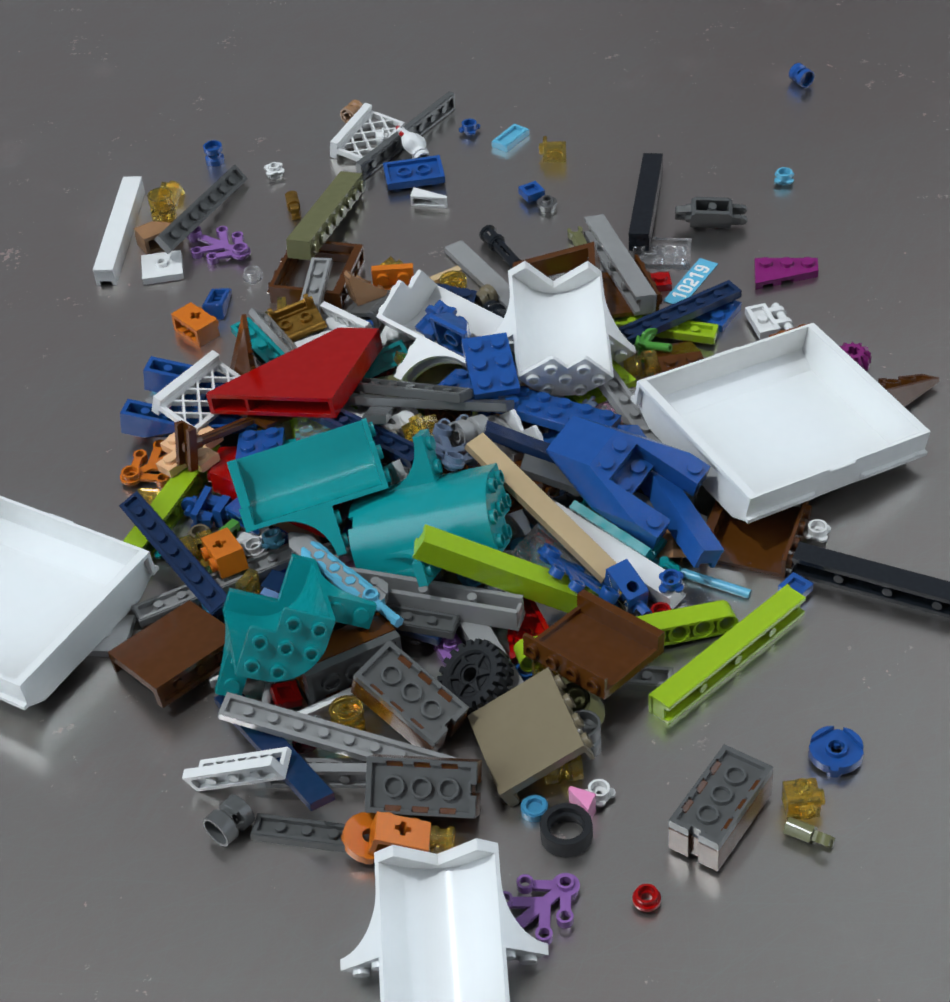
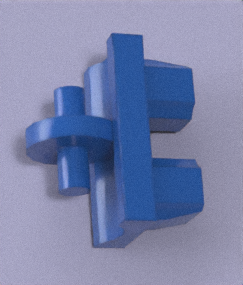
[415,300,457,342]
[181,486,221,528]

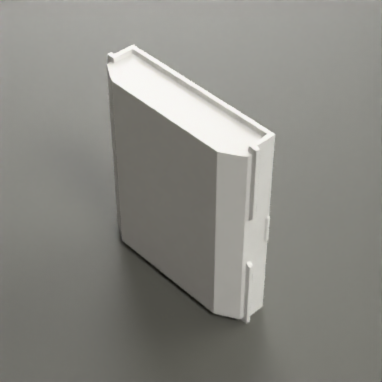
[630,322,931,524]
[0,496,159,710]

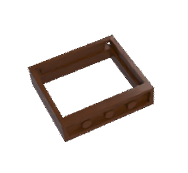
[267,241,365,310]
[513,242,600,277]

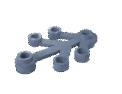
[432,423,478,472]

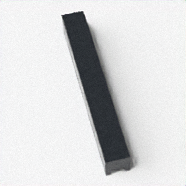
[628,153,663,251]
[791,542,950,619]

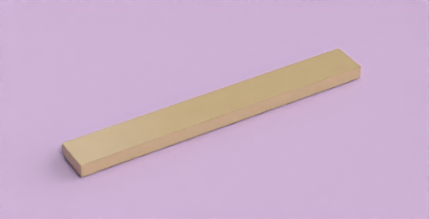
[464,433,617,583]

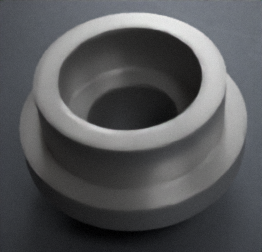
[537,195,557,213]

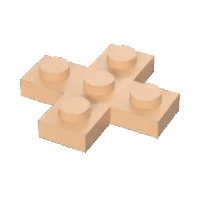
[156,426,224,478]

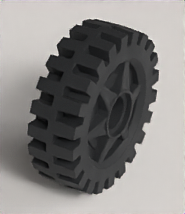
[437,639,514,718]

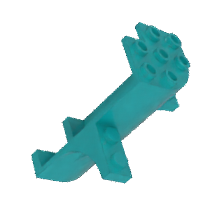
[227,418,392,556]
[348,429,512,587]
[215,554,377,696]

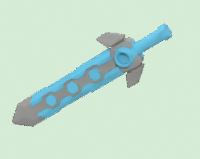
[288,532,404,628]

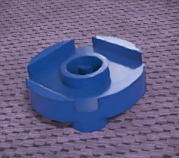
[808,726,864,778]

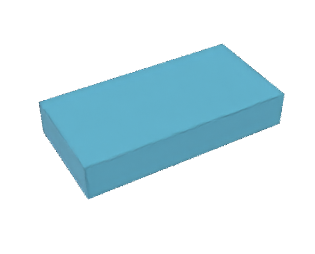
[491,124,530,152]

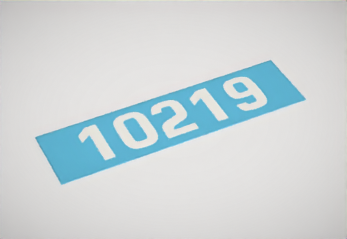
[663,258,718,304]

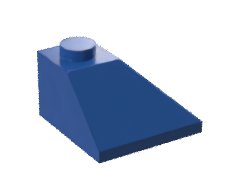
[429,313,472,357]

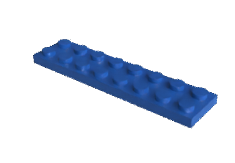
[438,369,622,431]

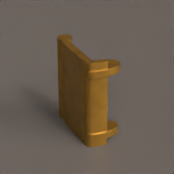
[267,293,327,342]

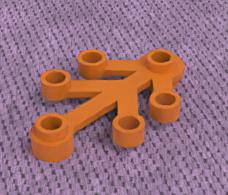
[120,439,170,488]

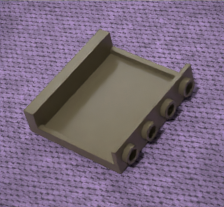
[467,667,595,808]

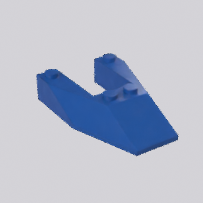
[120,356,259,438]
[546,415,711,550]

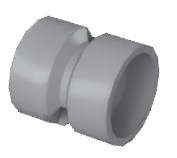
[449,414,488,447]

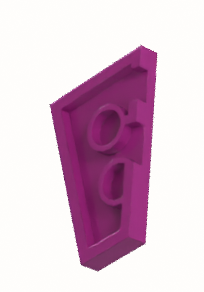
[754,257,819,290]

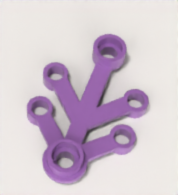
[187,226,251,265]
[503,873,580,945]

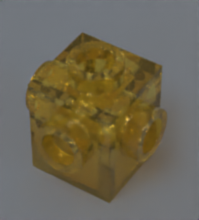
[401,414,438,442]
[781,778,825,820]

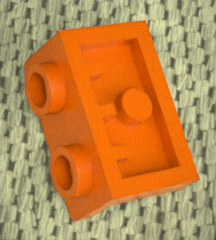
[371,263,414,290]

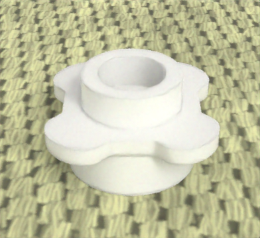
[376,127,388,146]
[264,162,285,179]
[804,519,831,542]
[585,779,616,807]

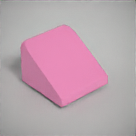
[568,786,596,820]

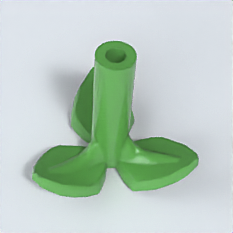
[635,328,672,366]

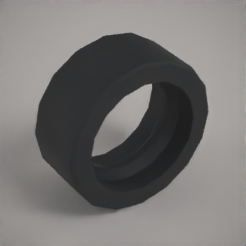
[540,803,593,858]

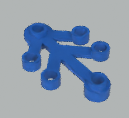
[537,543,620,604]

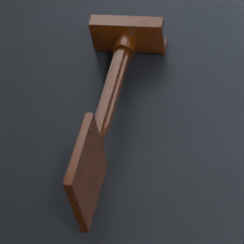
[174,415,296,472]

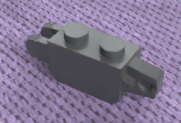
[675,197,748,229]

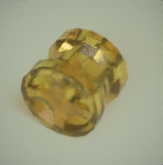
[430,825,456,854]

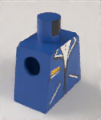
[604,559,652,616]

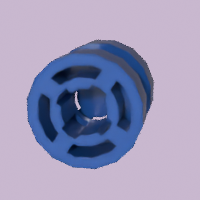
[789,63,815,88]
[203,140,225,167]

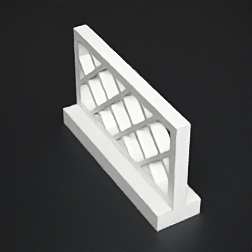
[330,102,405,161]
[151,350,241,433]

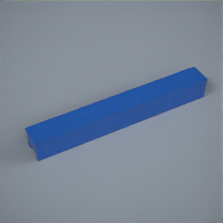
[617,425,724,568]

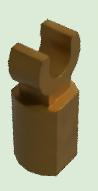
[285,191,300,220]

